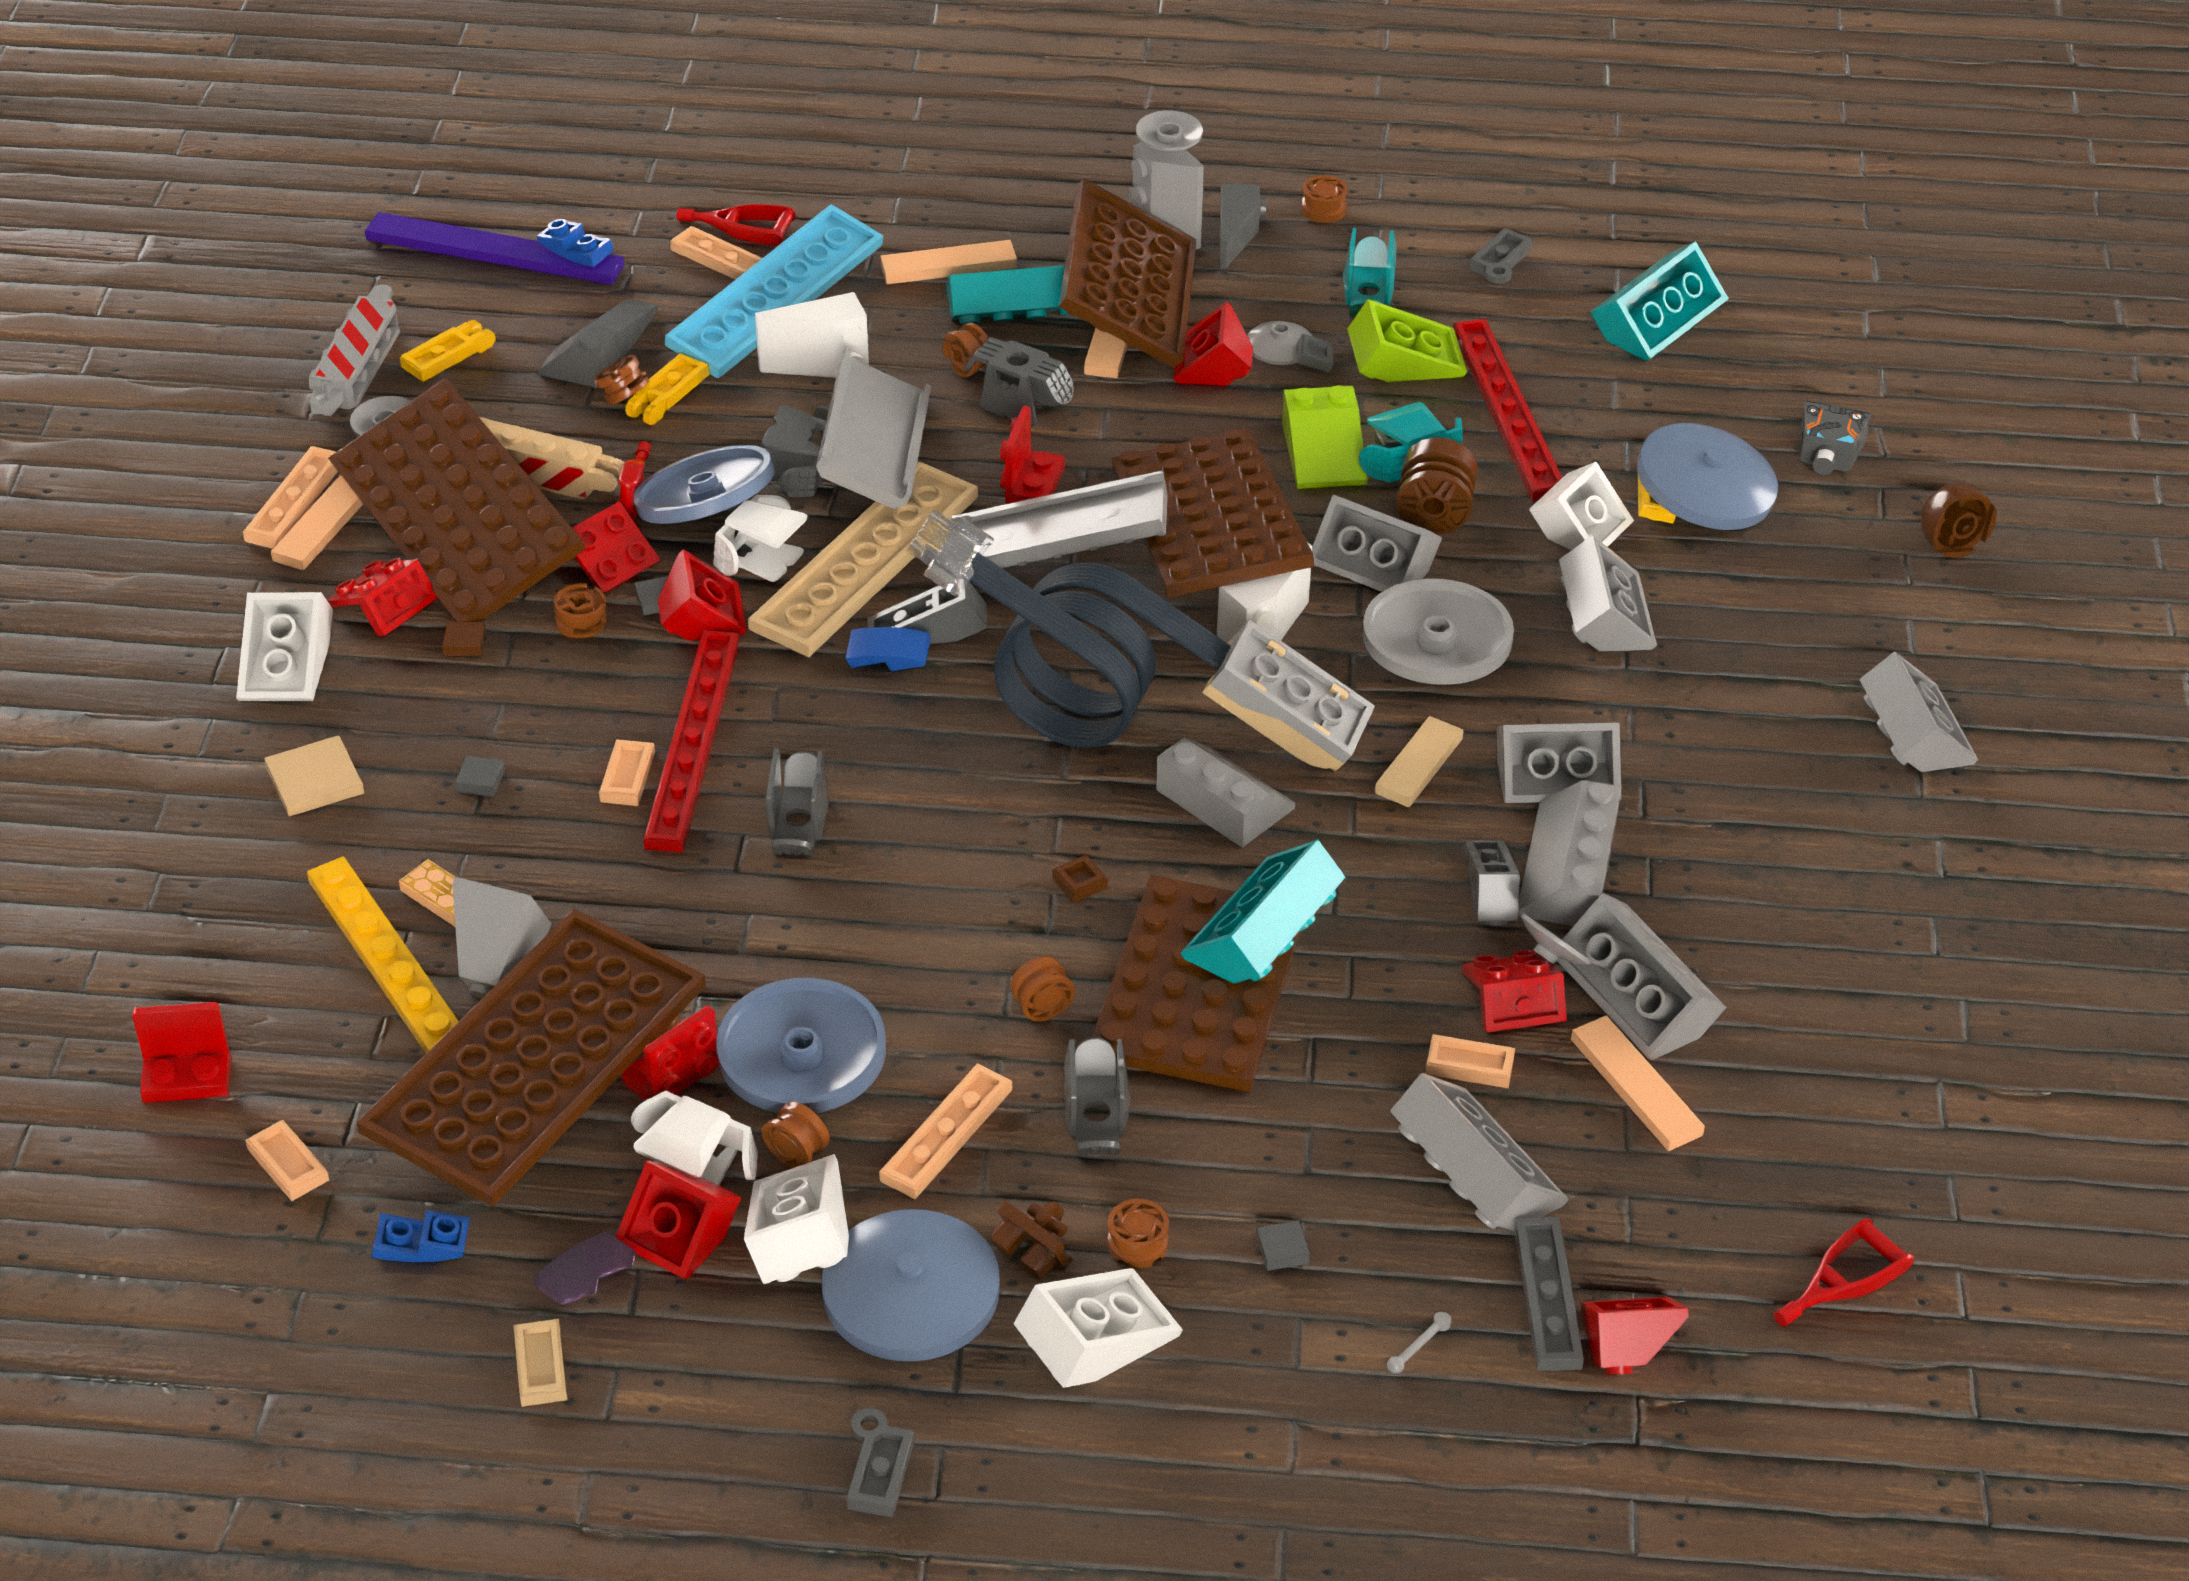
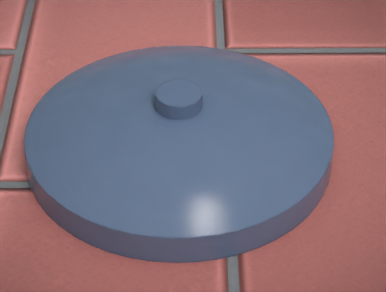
[1637,423,1778,530]
[634,445,775,524]
[716,978,886,1113]
[822,1209,1000,1361]

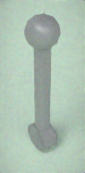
[1387,1312,1451,1374]

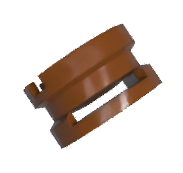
[1301,175,1348,223]
[942,323,989,378]
[594,355,649,405]
[553,584,607,638]
[1010,957,1075,1021]
[761,1101,830,1169]
[1107,1198,1169,1269]

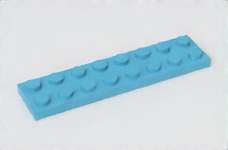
[665,204,883,379]

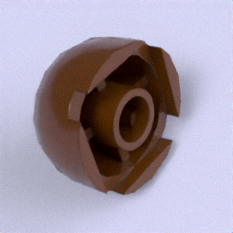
[1921,484,1997,558]

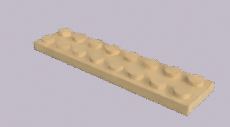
[748,461,978,657]

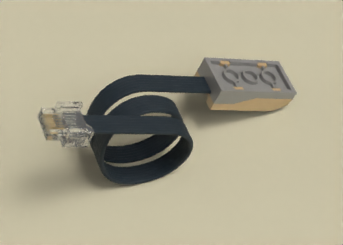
[906,509,1375,771]

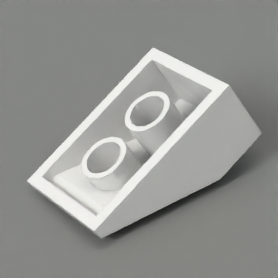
[755,292,869,378]
[1217,542,1312,643]
[236,592,333,701]
[744,1154,849,1284]
[1014,1268,1183,1388]

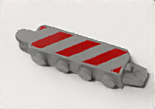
[309,284,400,416]

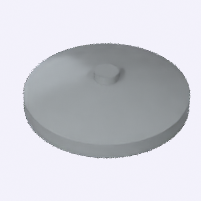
[1362,579,1514,685]

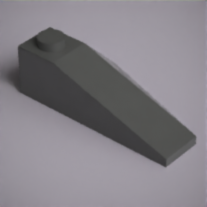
[539,299,658,389]

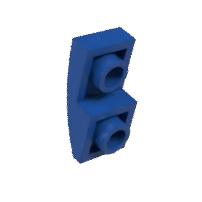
[537,219,614,267]
[845,627,931,671]
[371,1210,470,1262]

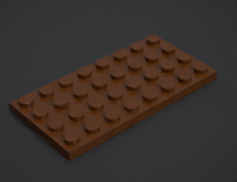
[328,378,586,623]
[1111,429,1315,598]
[356,909,706,1207]

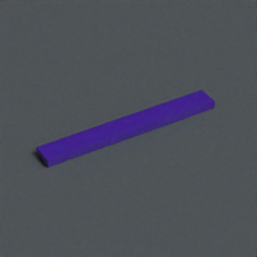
[365,212,624,285]

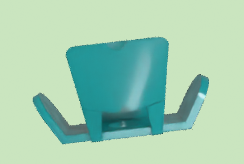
[1343,228,1397,316]
[1359,402,1463,483]

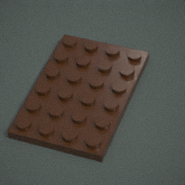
[1059,178,1197,368]
[1092,875,1301,1092]

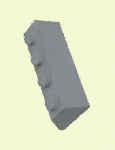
[1518,780,1622,926]
[1557,893,1727,1060]
[1390,1073,1569,1231]

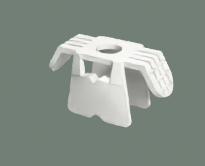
[713,495,807,582]
[631,1091,758,1185]

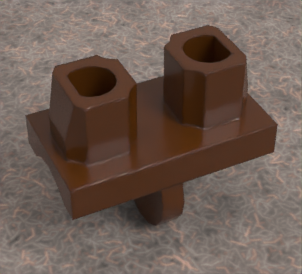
[989,1200,1073,1279]

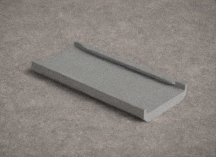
[816,348,931,509]
[945,471,1168,580]

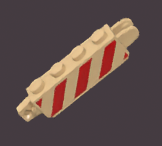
[479,417,624,499]

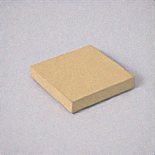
[264,735,364,817]

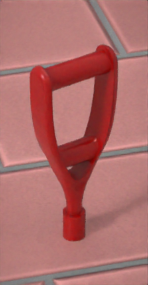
[676,204,796,246]
[618,441,651,523]
[1774,1218,1914,1327]

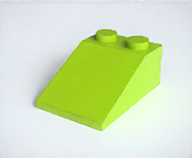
[1347,299,1467,383]
[1282,385,1368,489]

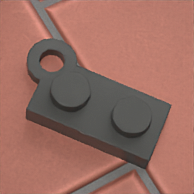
[1469,228,1533,284]
[847,1408,915,1517]

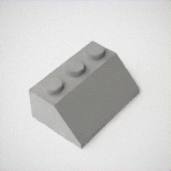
[1131,143,1204,250]
[1312,495,1442,592]
[1559,535,1657,652]
[1859,651,1979,772]
[1497,723,1622,803]
[1156,737,1295,848]

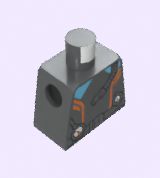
[1800,400,1872,475]

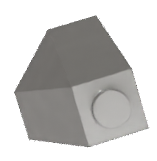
[452,877,552,999]

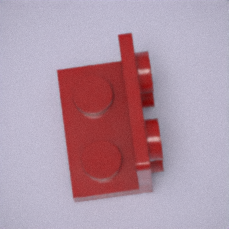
[1000,406,1065,504]
[572,501,660,594]
[327,557,437,636]
[1462,950,1567,1033]
[132,1002,232,1102]
[622,1005,719,1101]

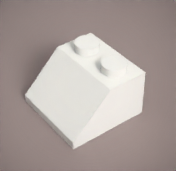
[1529,462,1634,550]

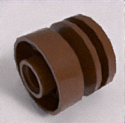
[1396,437,1477,535]

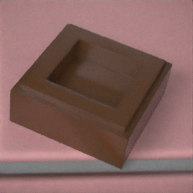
[442,622,486,656]
[1052,855,1108,903]

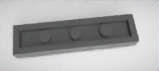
[1514,1217,1584,1371]

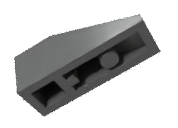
[1219,184,1267,269]
[868,576,988,644]
[1464,840,1520,926]

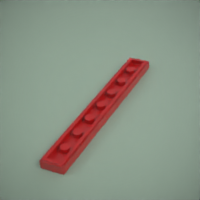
[1453,319,1563,502]
[643,630,740,853]

